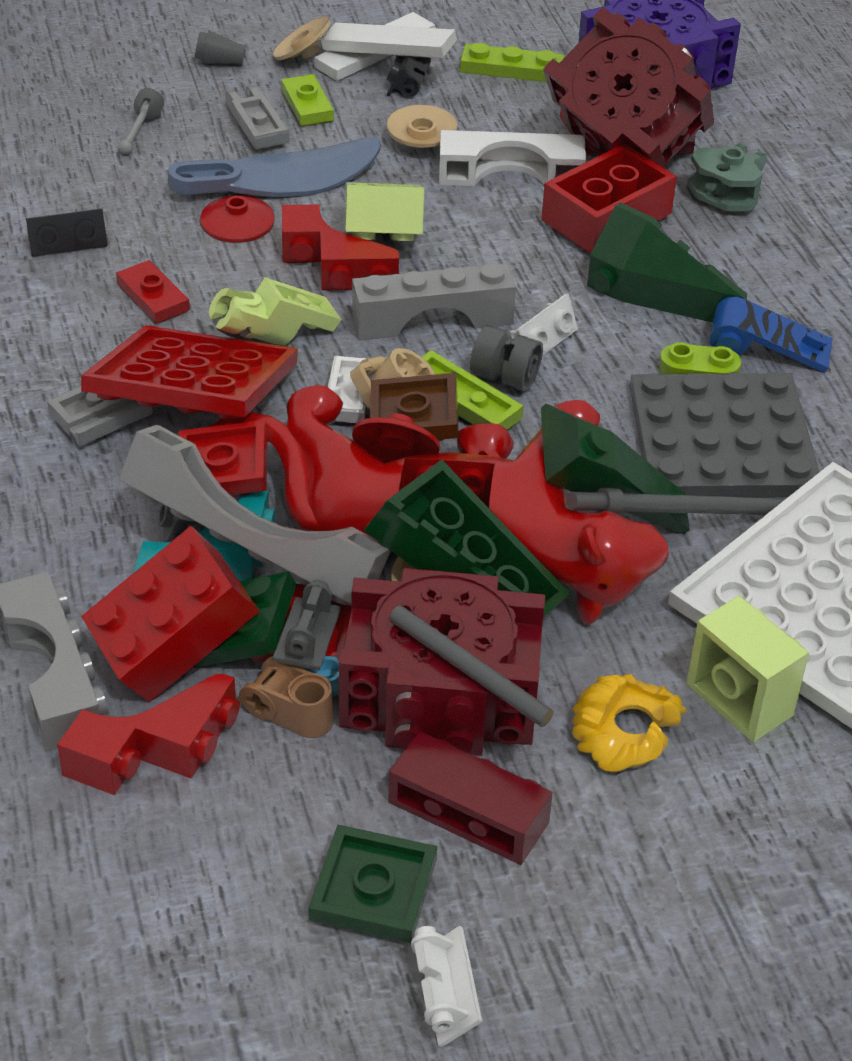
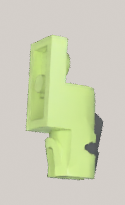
[209,277,342,345]

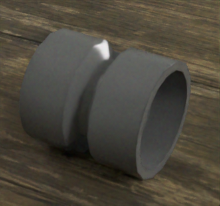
[470,325,543,392]

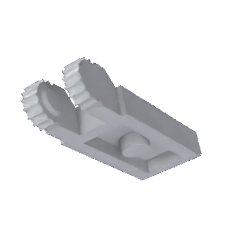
[225,84,289,150]

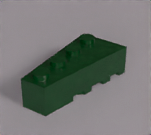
[363,460,570,621]

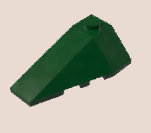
[587,202,747,323]
[541,403,690,534]

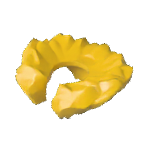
[571,674,687,772]

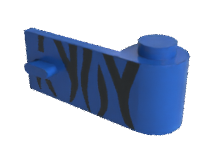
[709,297,833,373]

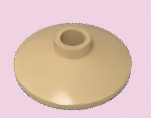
[273,16,331,60]
[387,105,458,148]

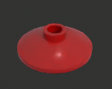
[200,195,275,243]
[352,413,440,461]

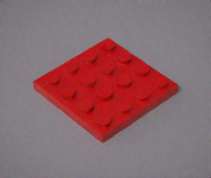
[81,325,298,420]

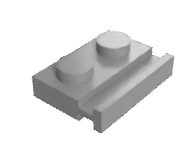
[47,386,152,447]

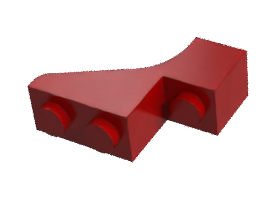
[282,204,399,290]
[57,674,240,795]

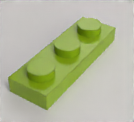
[460,43,564,82]
[422,350,524,430]

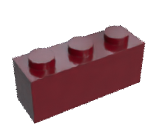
[388,731,553,865]

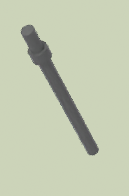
[567,488,787,515]

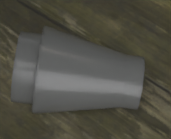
[195,30,246,65]

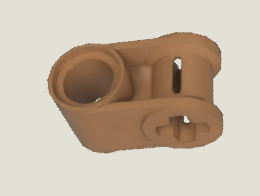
[239,656,334,738]

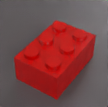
[541,143,677,253]
[81,526,260,702]

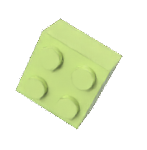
[344,182,425,241]
[686,595,809,743]

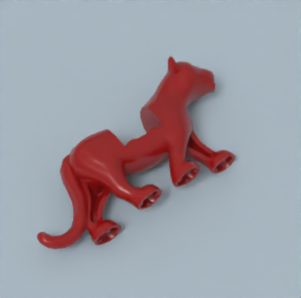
[210,385,669,626]

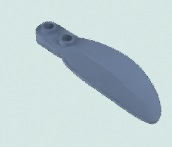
[168,137,381,197]

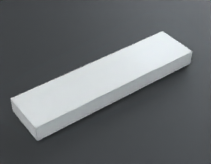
[314,12,435,81]
[321,22,457,58]

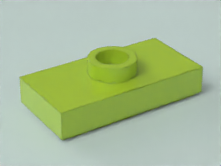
[281,74,334,126]

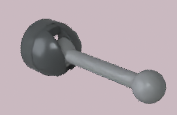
[118,88,164,154]

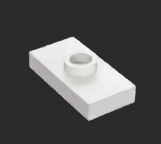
[328,356,374,423]

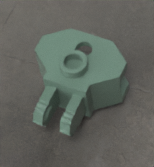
[687,143,767,211]

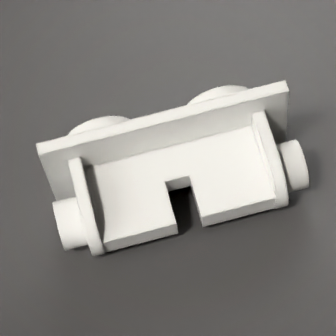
[509,294,578,355]
[411,926,483,1047]

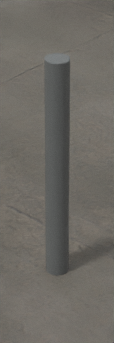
[389,605,554,727]

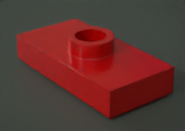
[116,260,190,324]

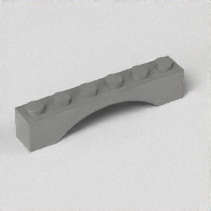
[118,425,391,605]

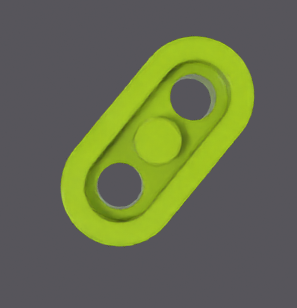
[659,342,741,374]

